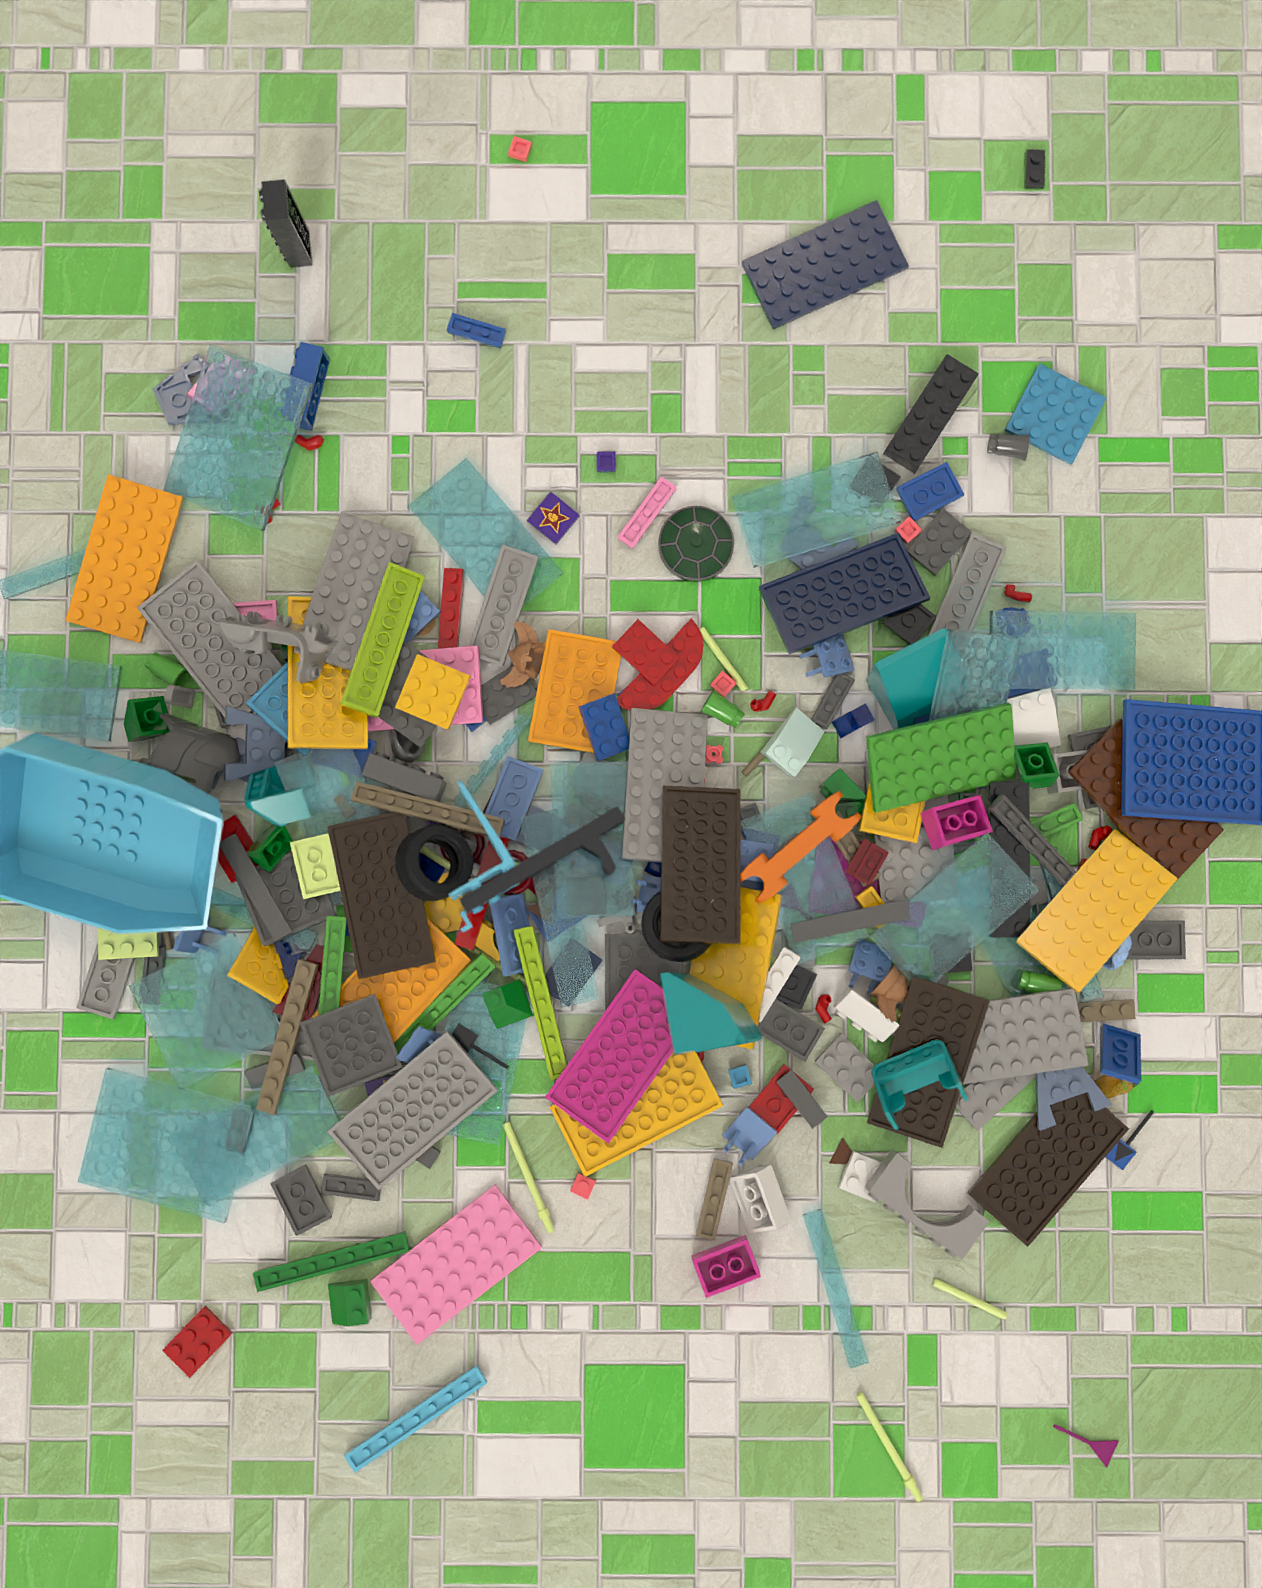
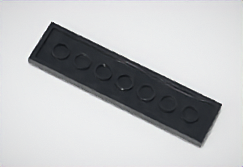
[989,782,1030,938]

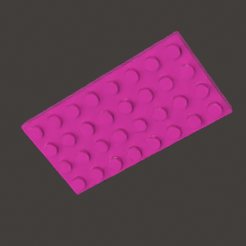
[545,969,674,1144]

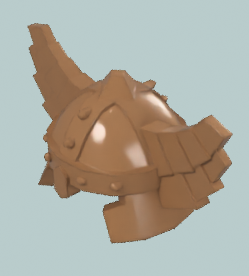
[500,620,545,688]
[869,964,918,1022]

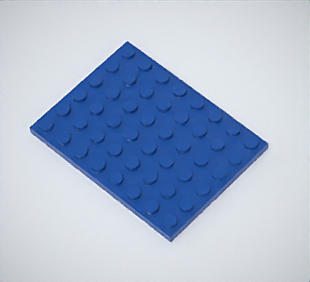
[1121,699,1262,826]

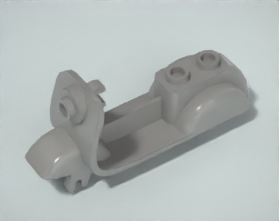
[219,611,339,683]

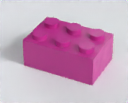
[920,795,993,850]
[691,1235,761,1298]

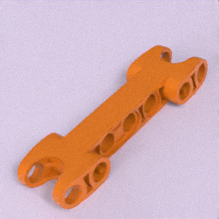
[740,790,862,904]

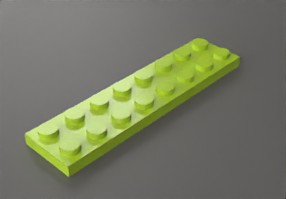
[340,562,425,718]

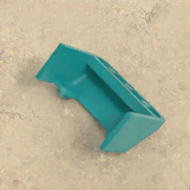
[244,757,316,826]
[871,1040,969,1130]

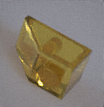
[1094,1075,1137,1099]

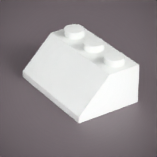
[833,988,899,1042]
[730,1165,791,1233]

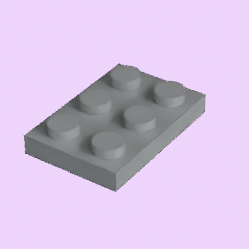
[815,1034,875,1103]

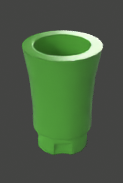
[145,652,190,687]
[700,689,745,728]
[1017,970,1063,993]

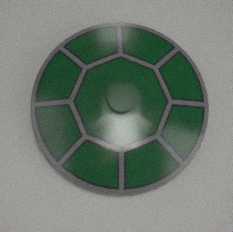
[658,506,734,582]

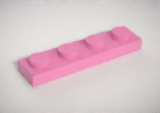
[617,476,677,550]

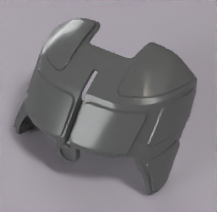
[138,713,239,814]

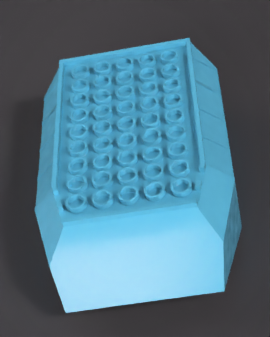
[0,732,223,934]

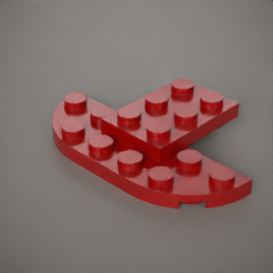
[612,618,703,711]

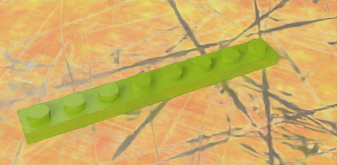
[514,925,568,1080]

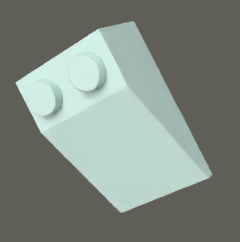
[761,707,825,777]

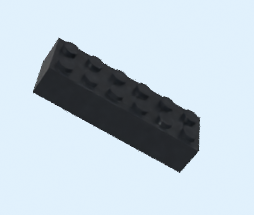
[259,179,313,268]
[883,354,979,474]

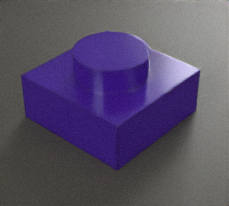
[597,452,616,472]

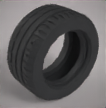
[395,824,474,901]
[641,891,711,962]

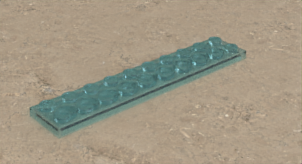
[519,809,600,1008]

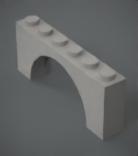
[865,1149,990,1260]

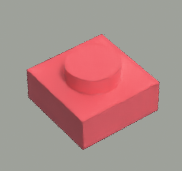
[508,136,532,162]
[894,516,922,544]
[710,671,737,698]
[570,1172,596,1200]

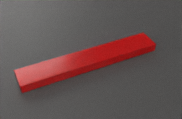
[455,837,510,951]

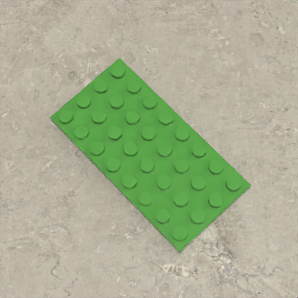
[866,703,1016,813]

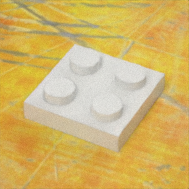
[838,1151,882,1202]

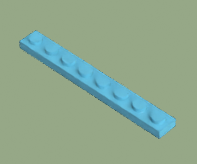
[344,1365,487,1473]

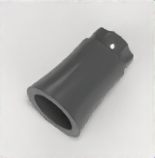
[987,434,1030,461]

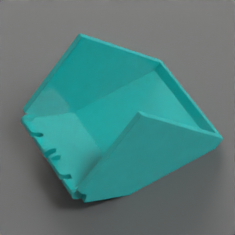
[866,628,967,730]
[661,972,762,1055]

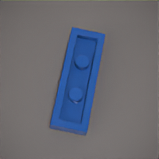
[447,313,506,349]

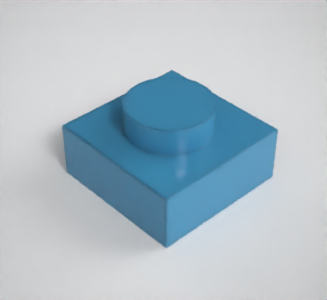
[728,1064,752,1089]

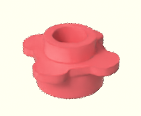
[705,745,723,764]

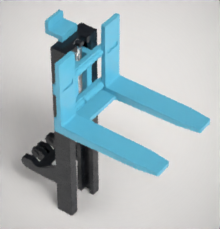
[449,780,626,932]

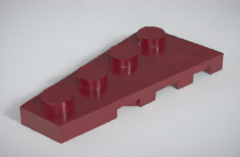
[272,944,324,1021]

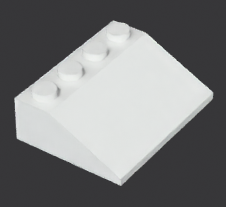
[972,688,1061,748]

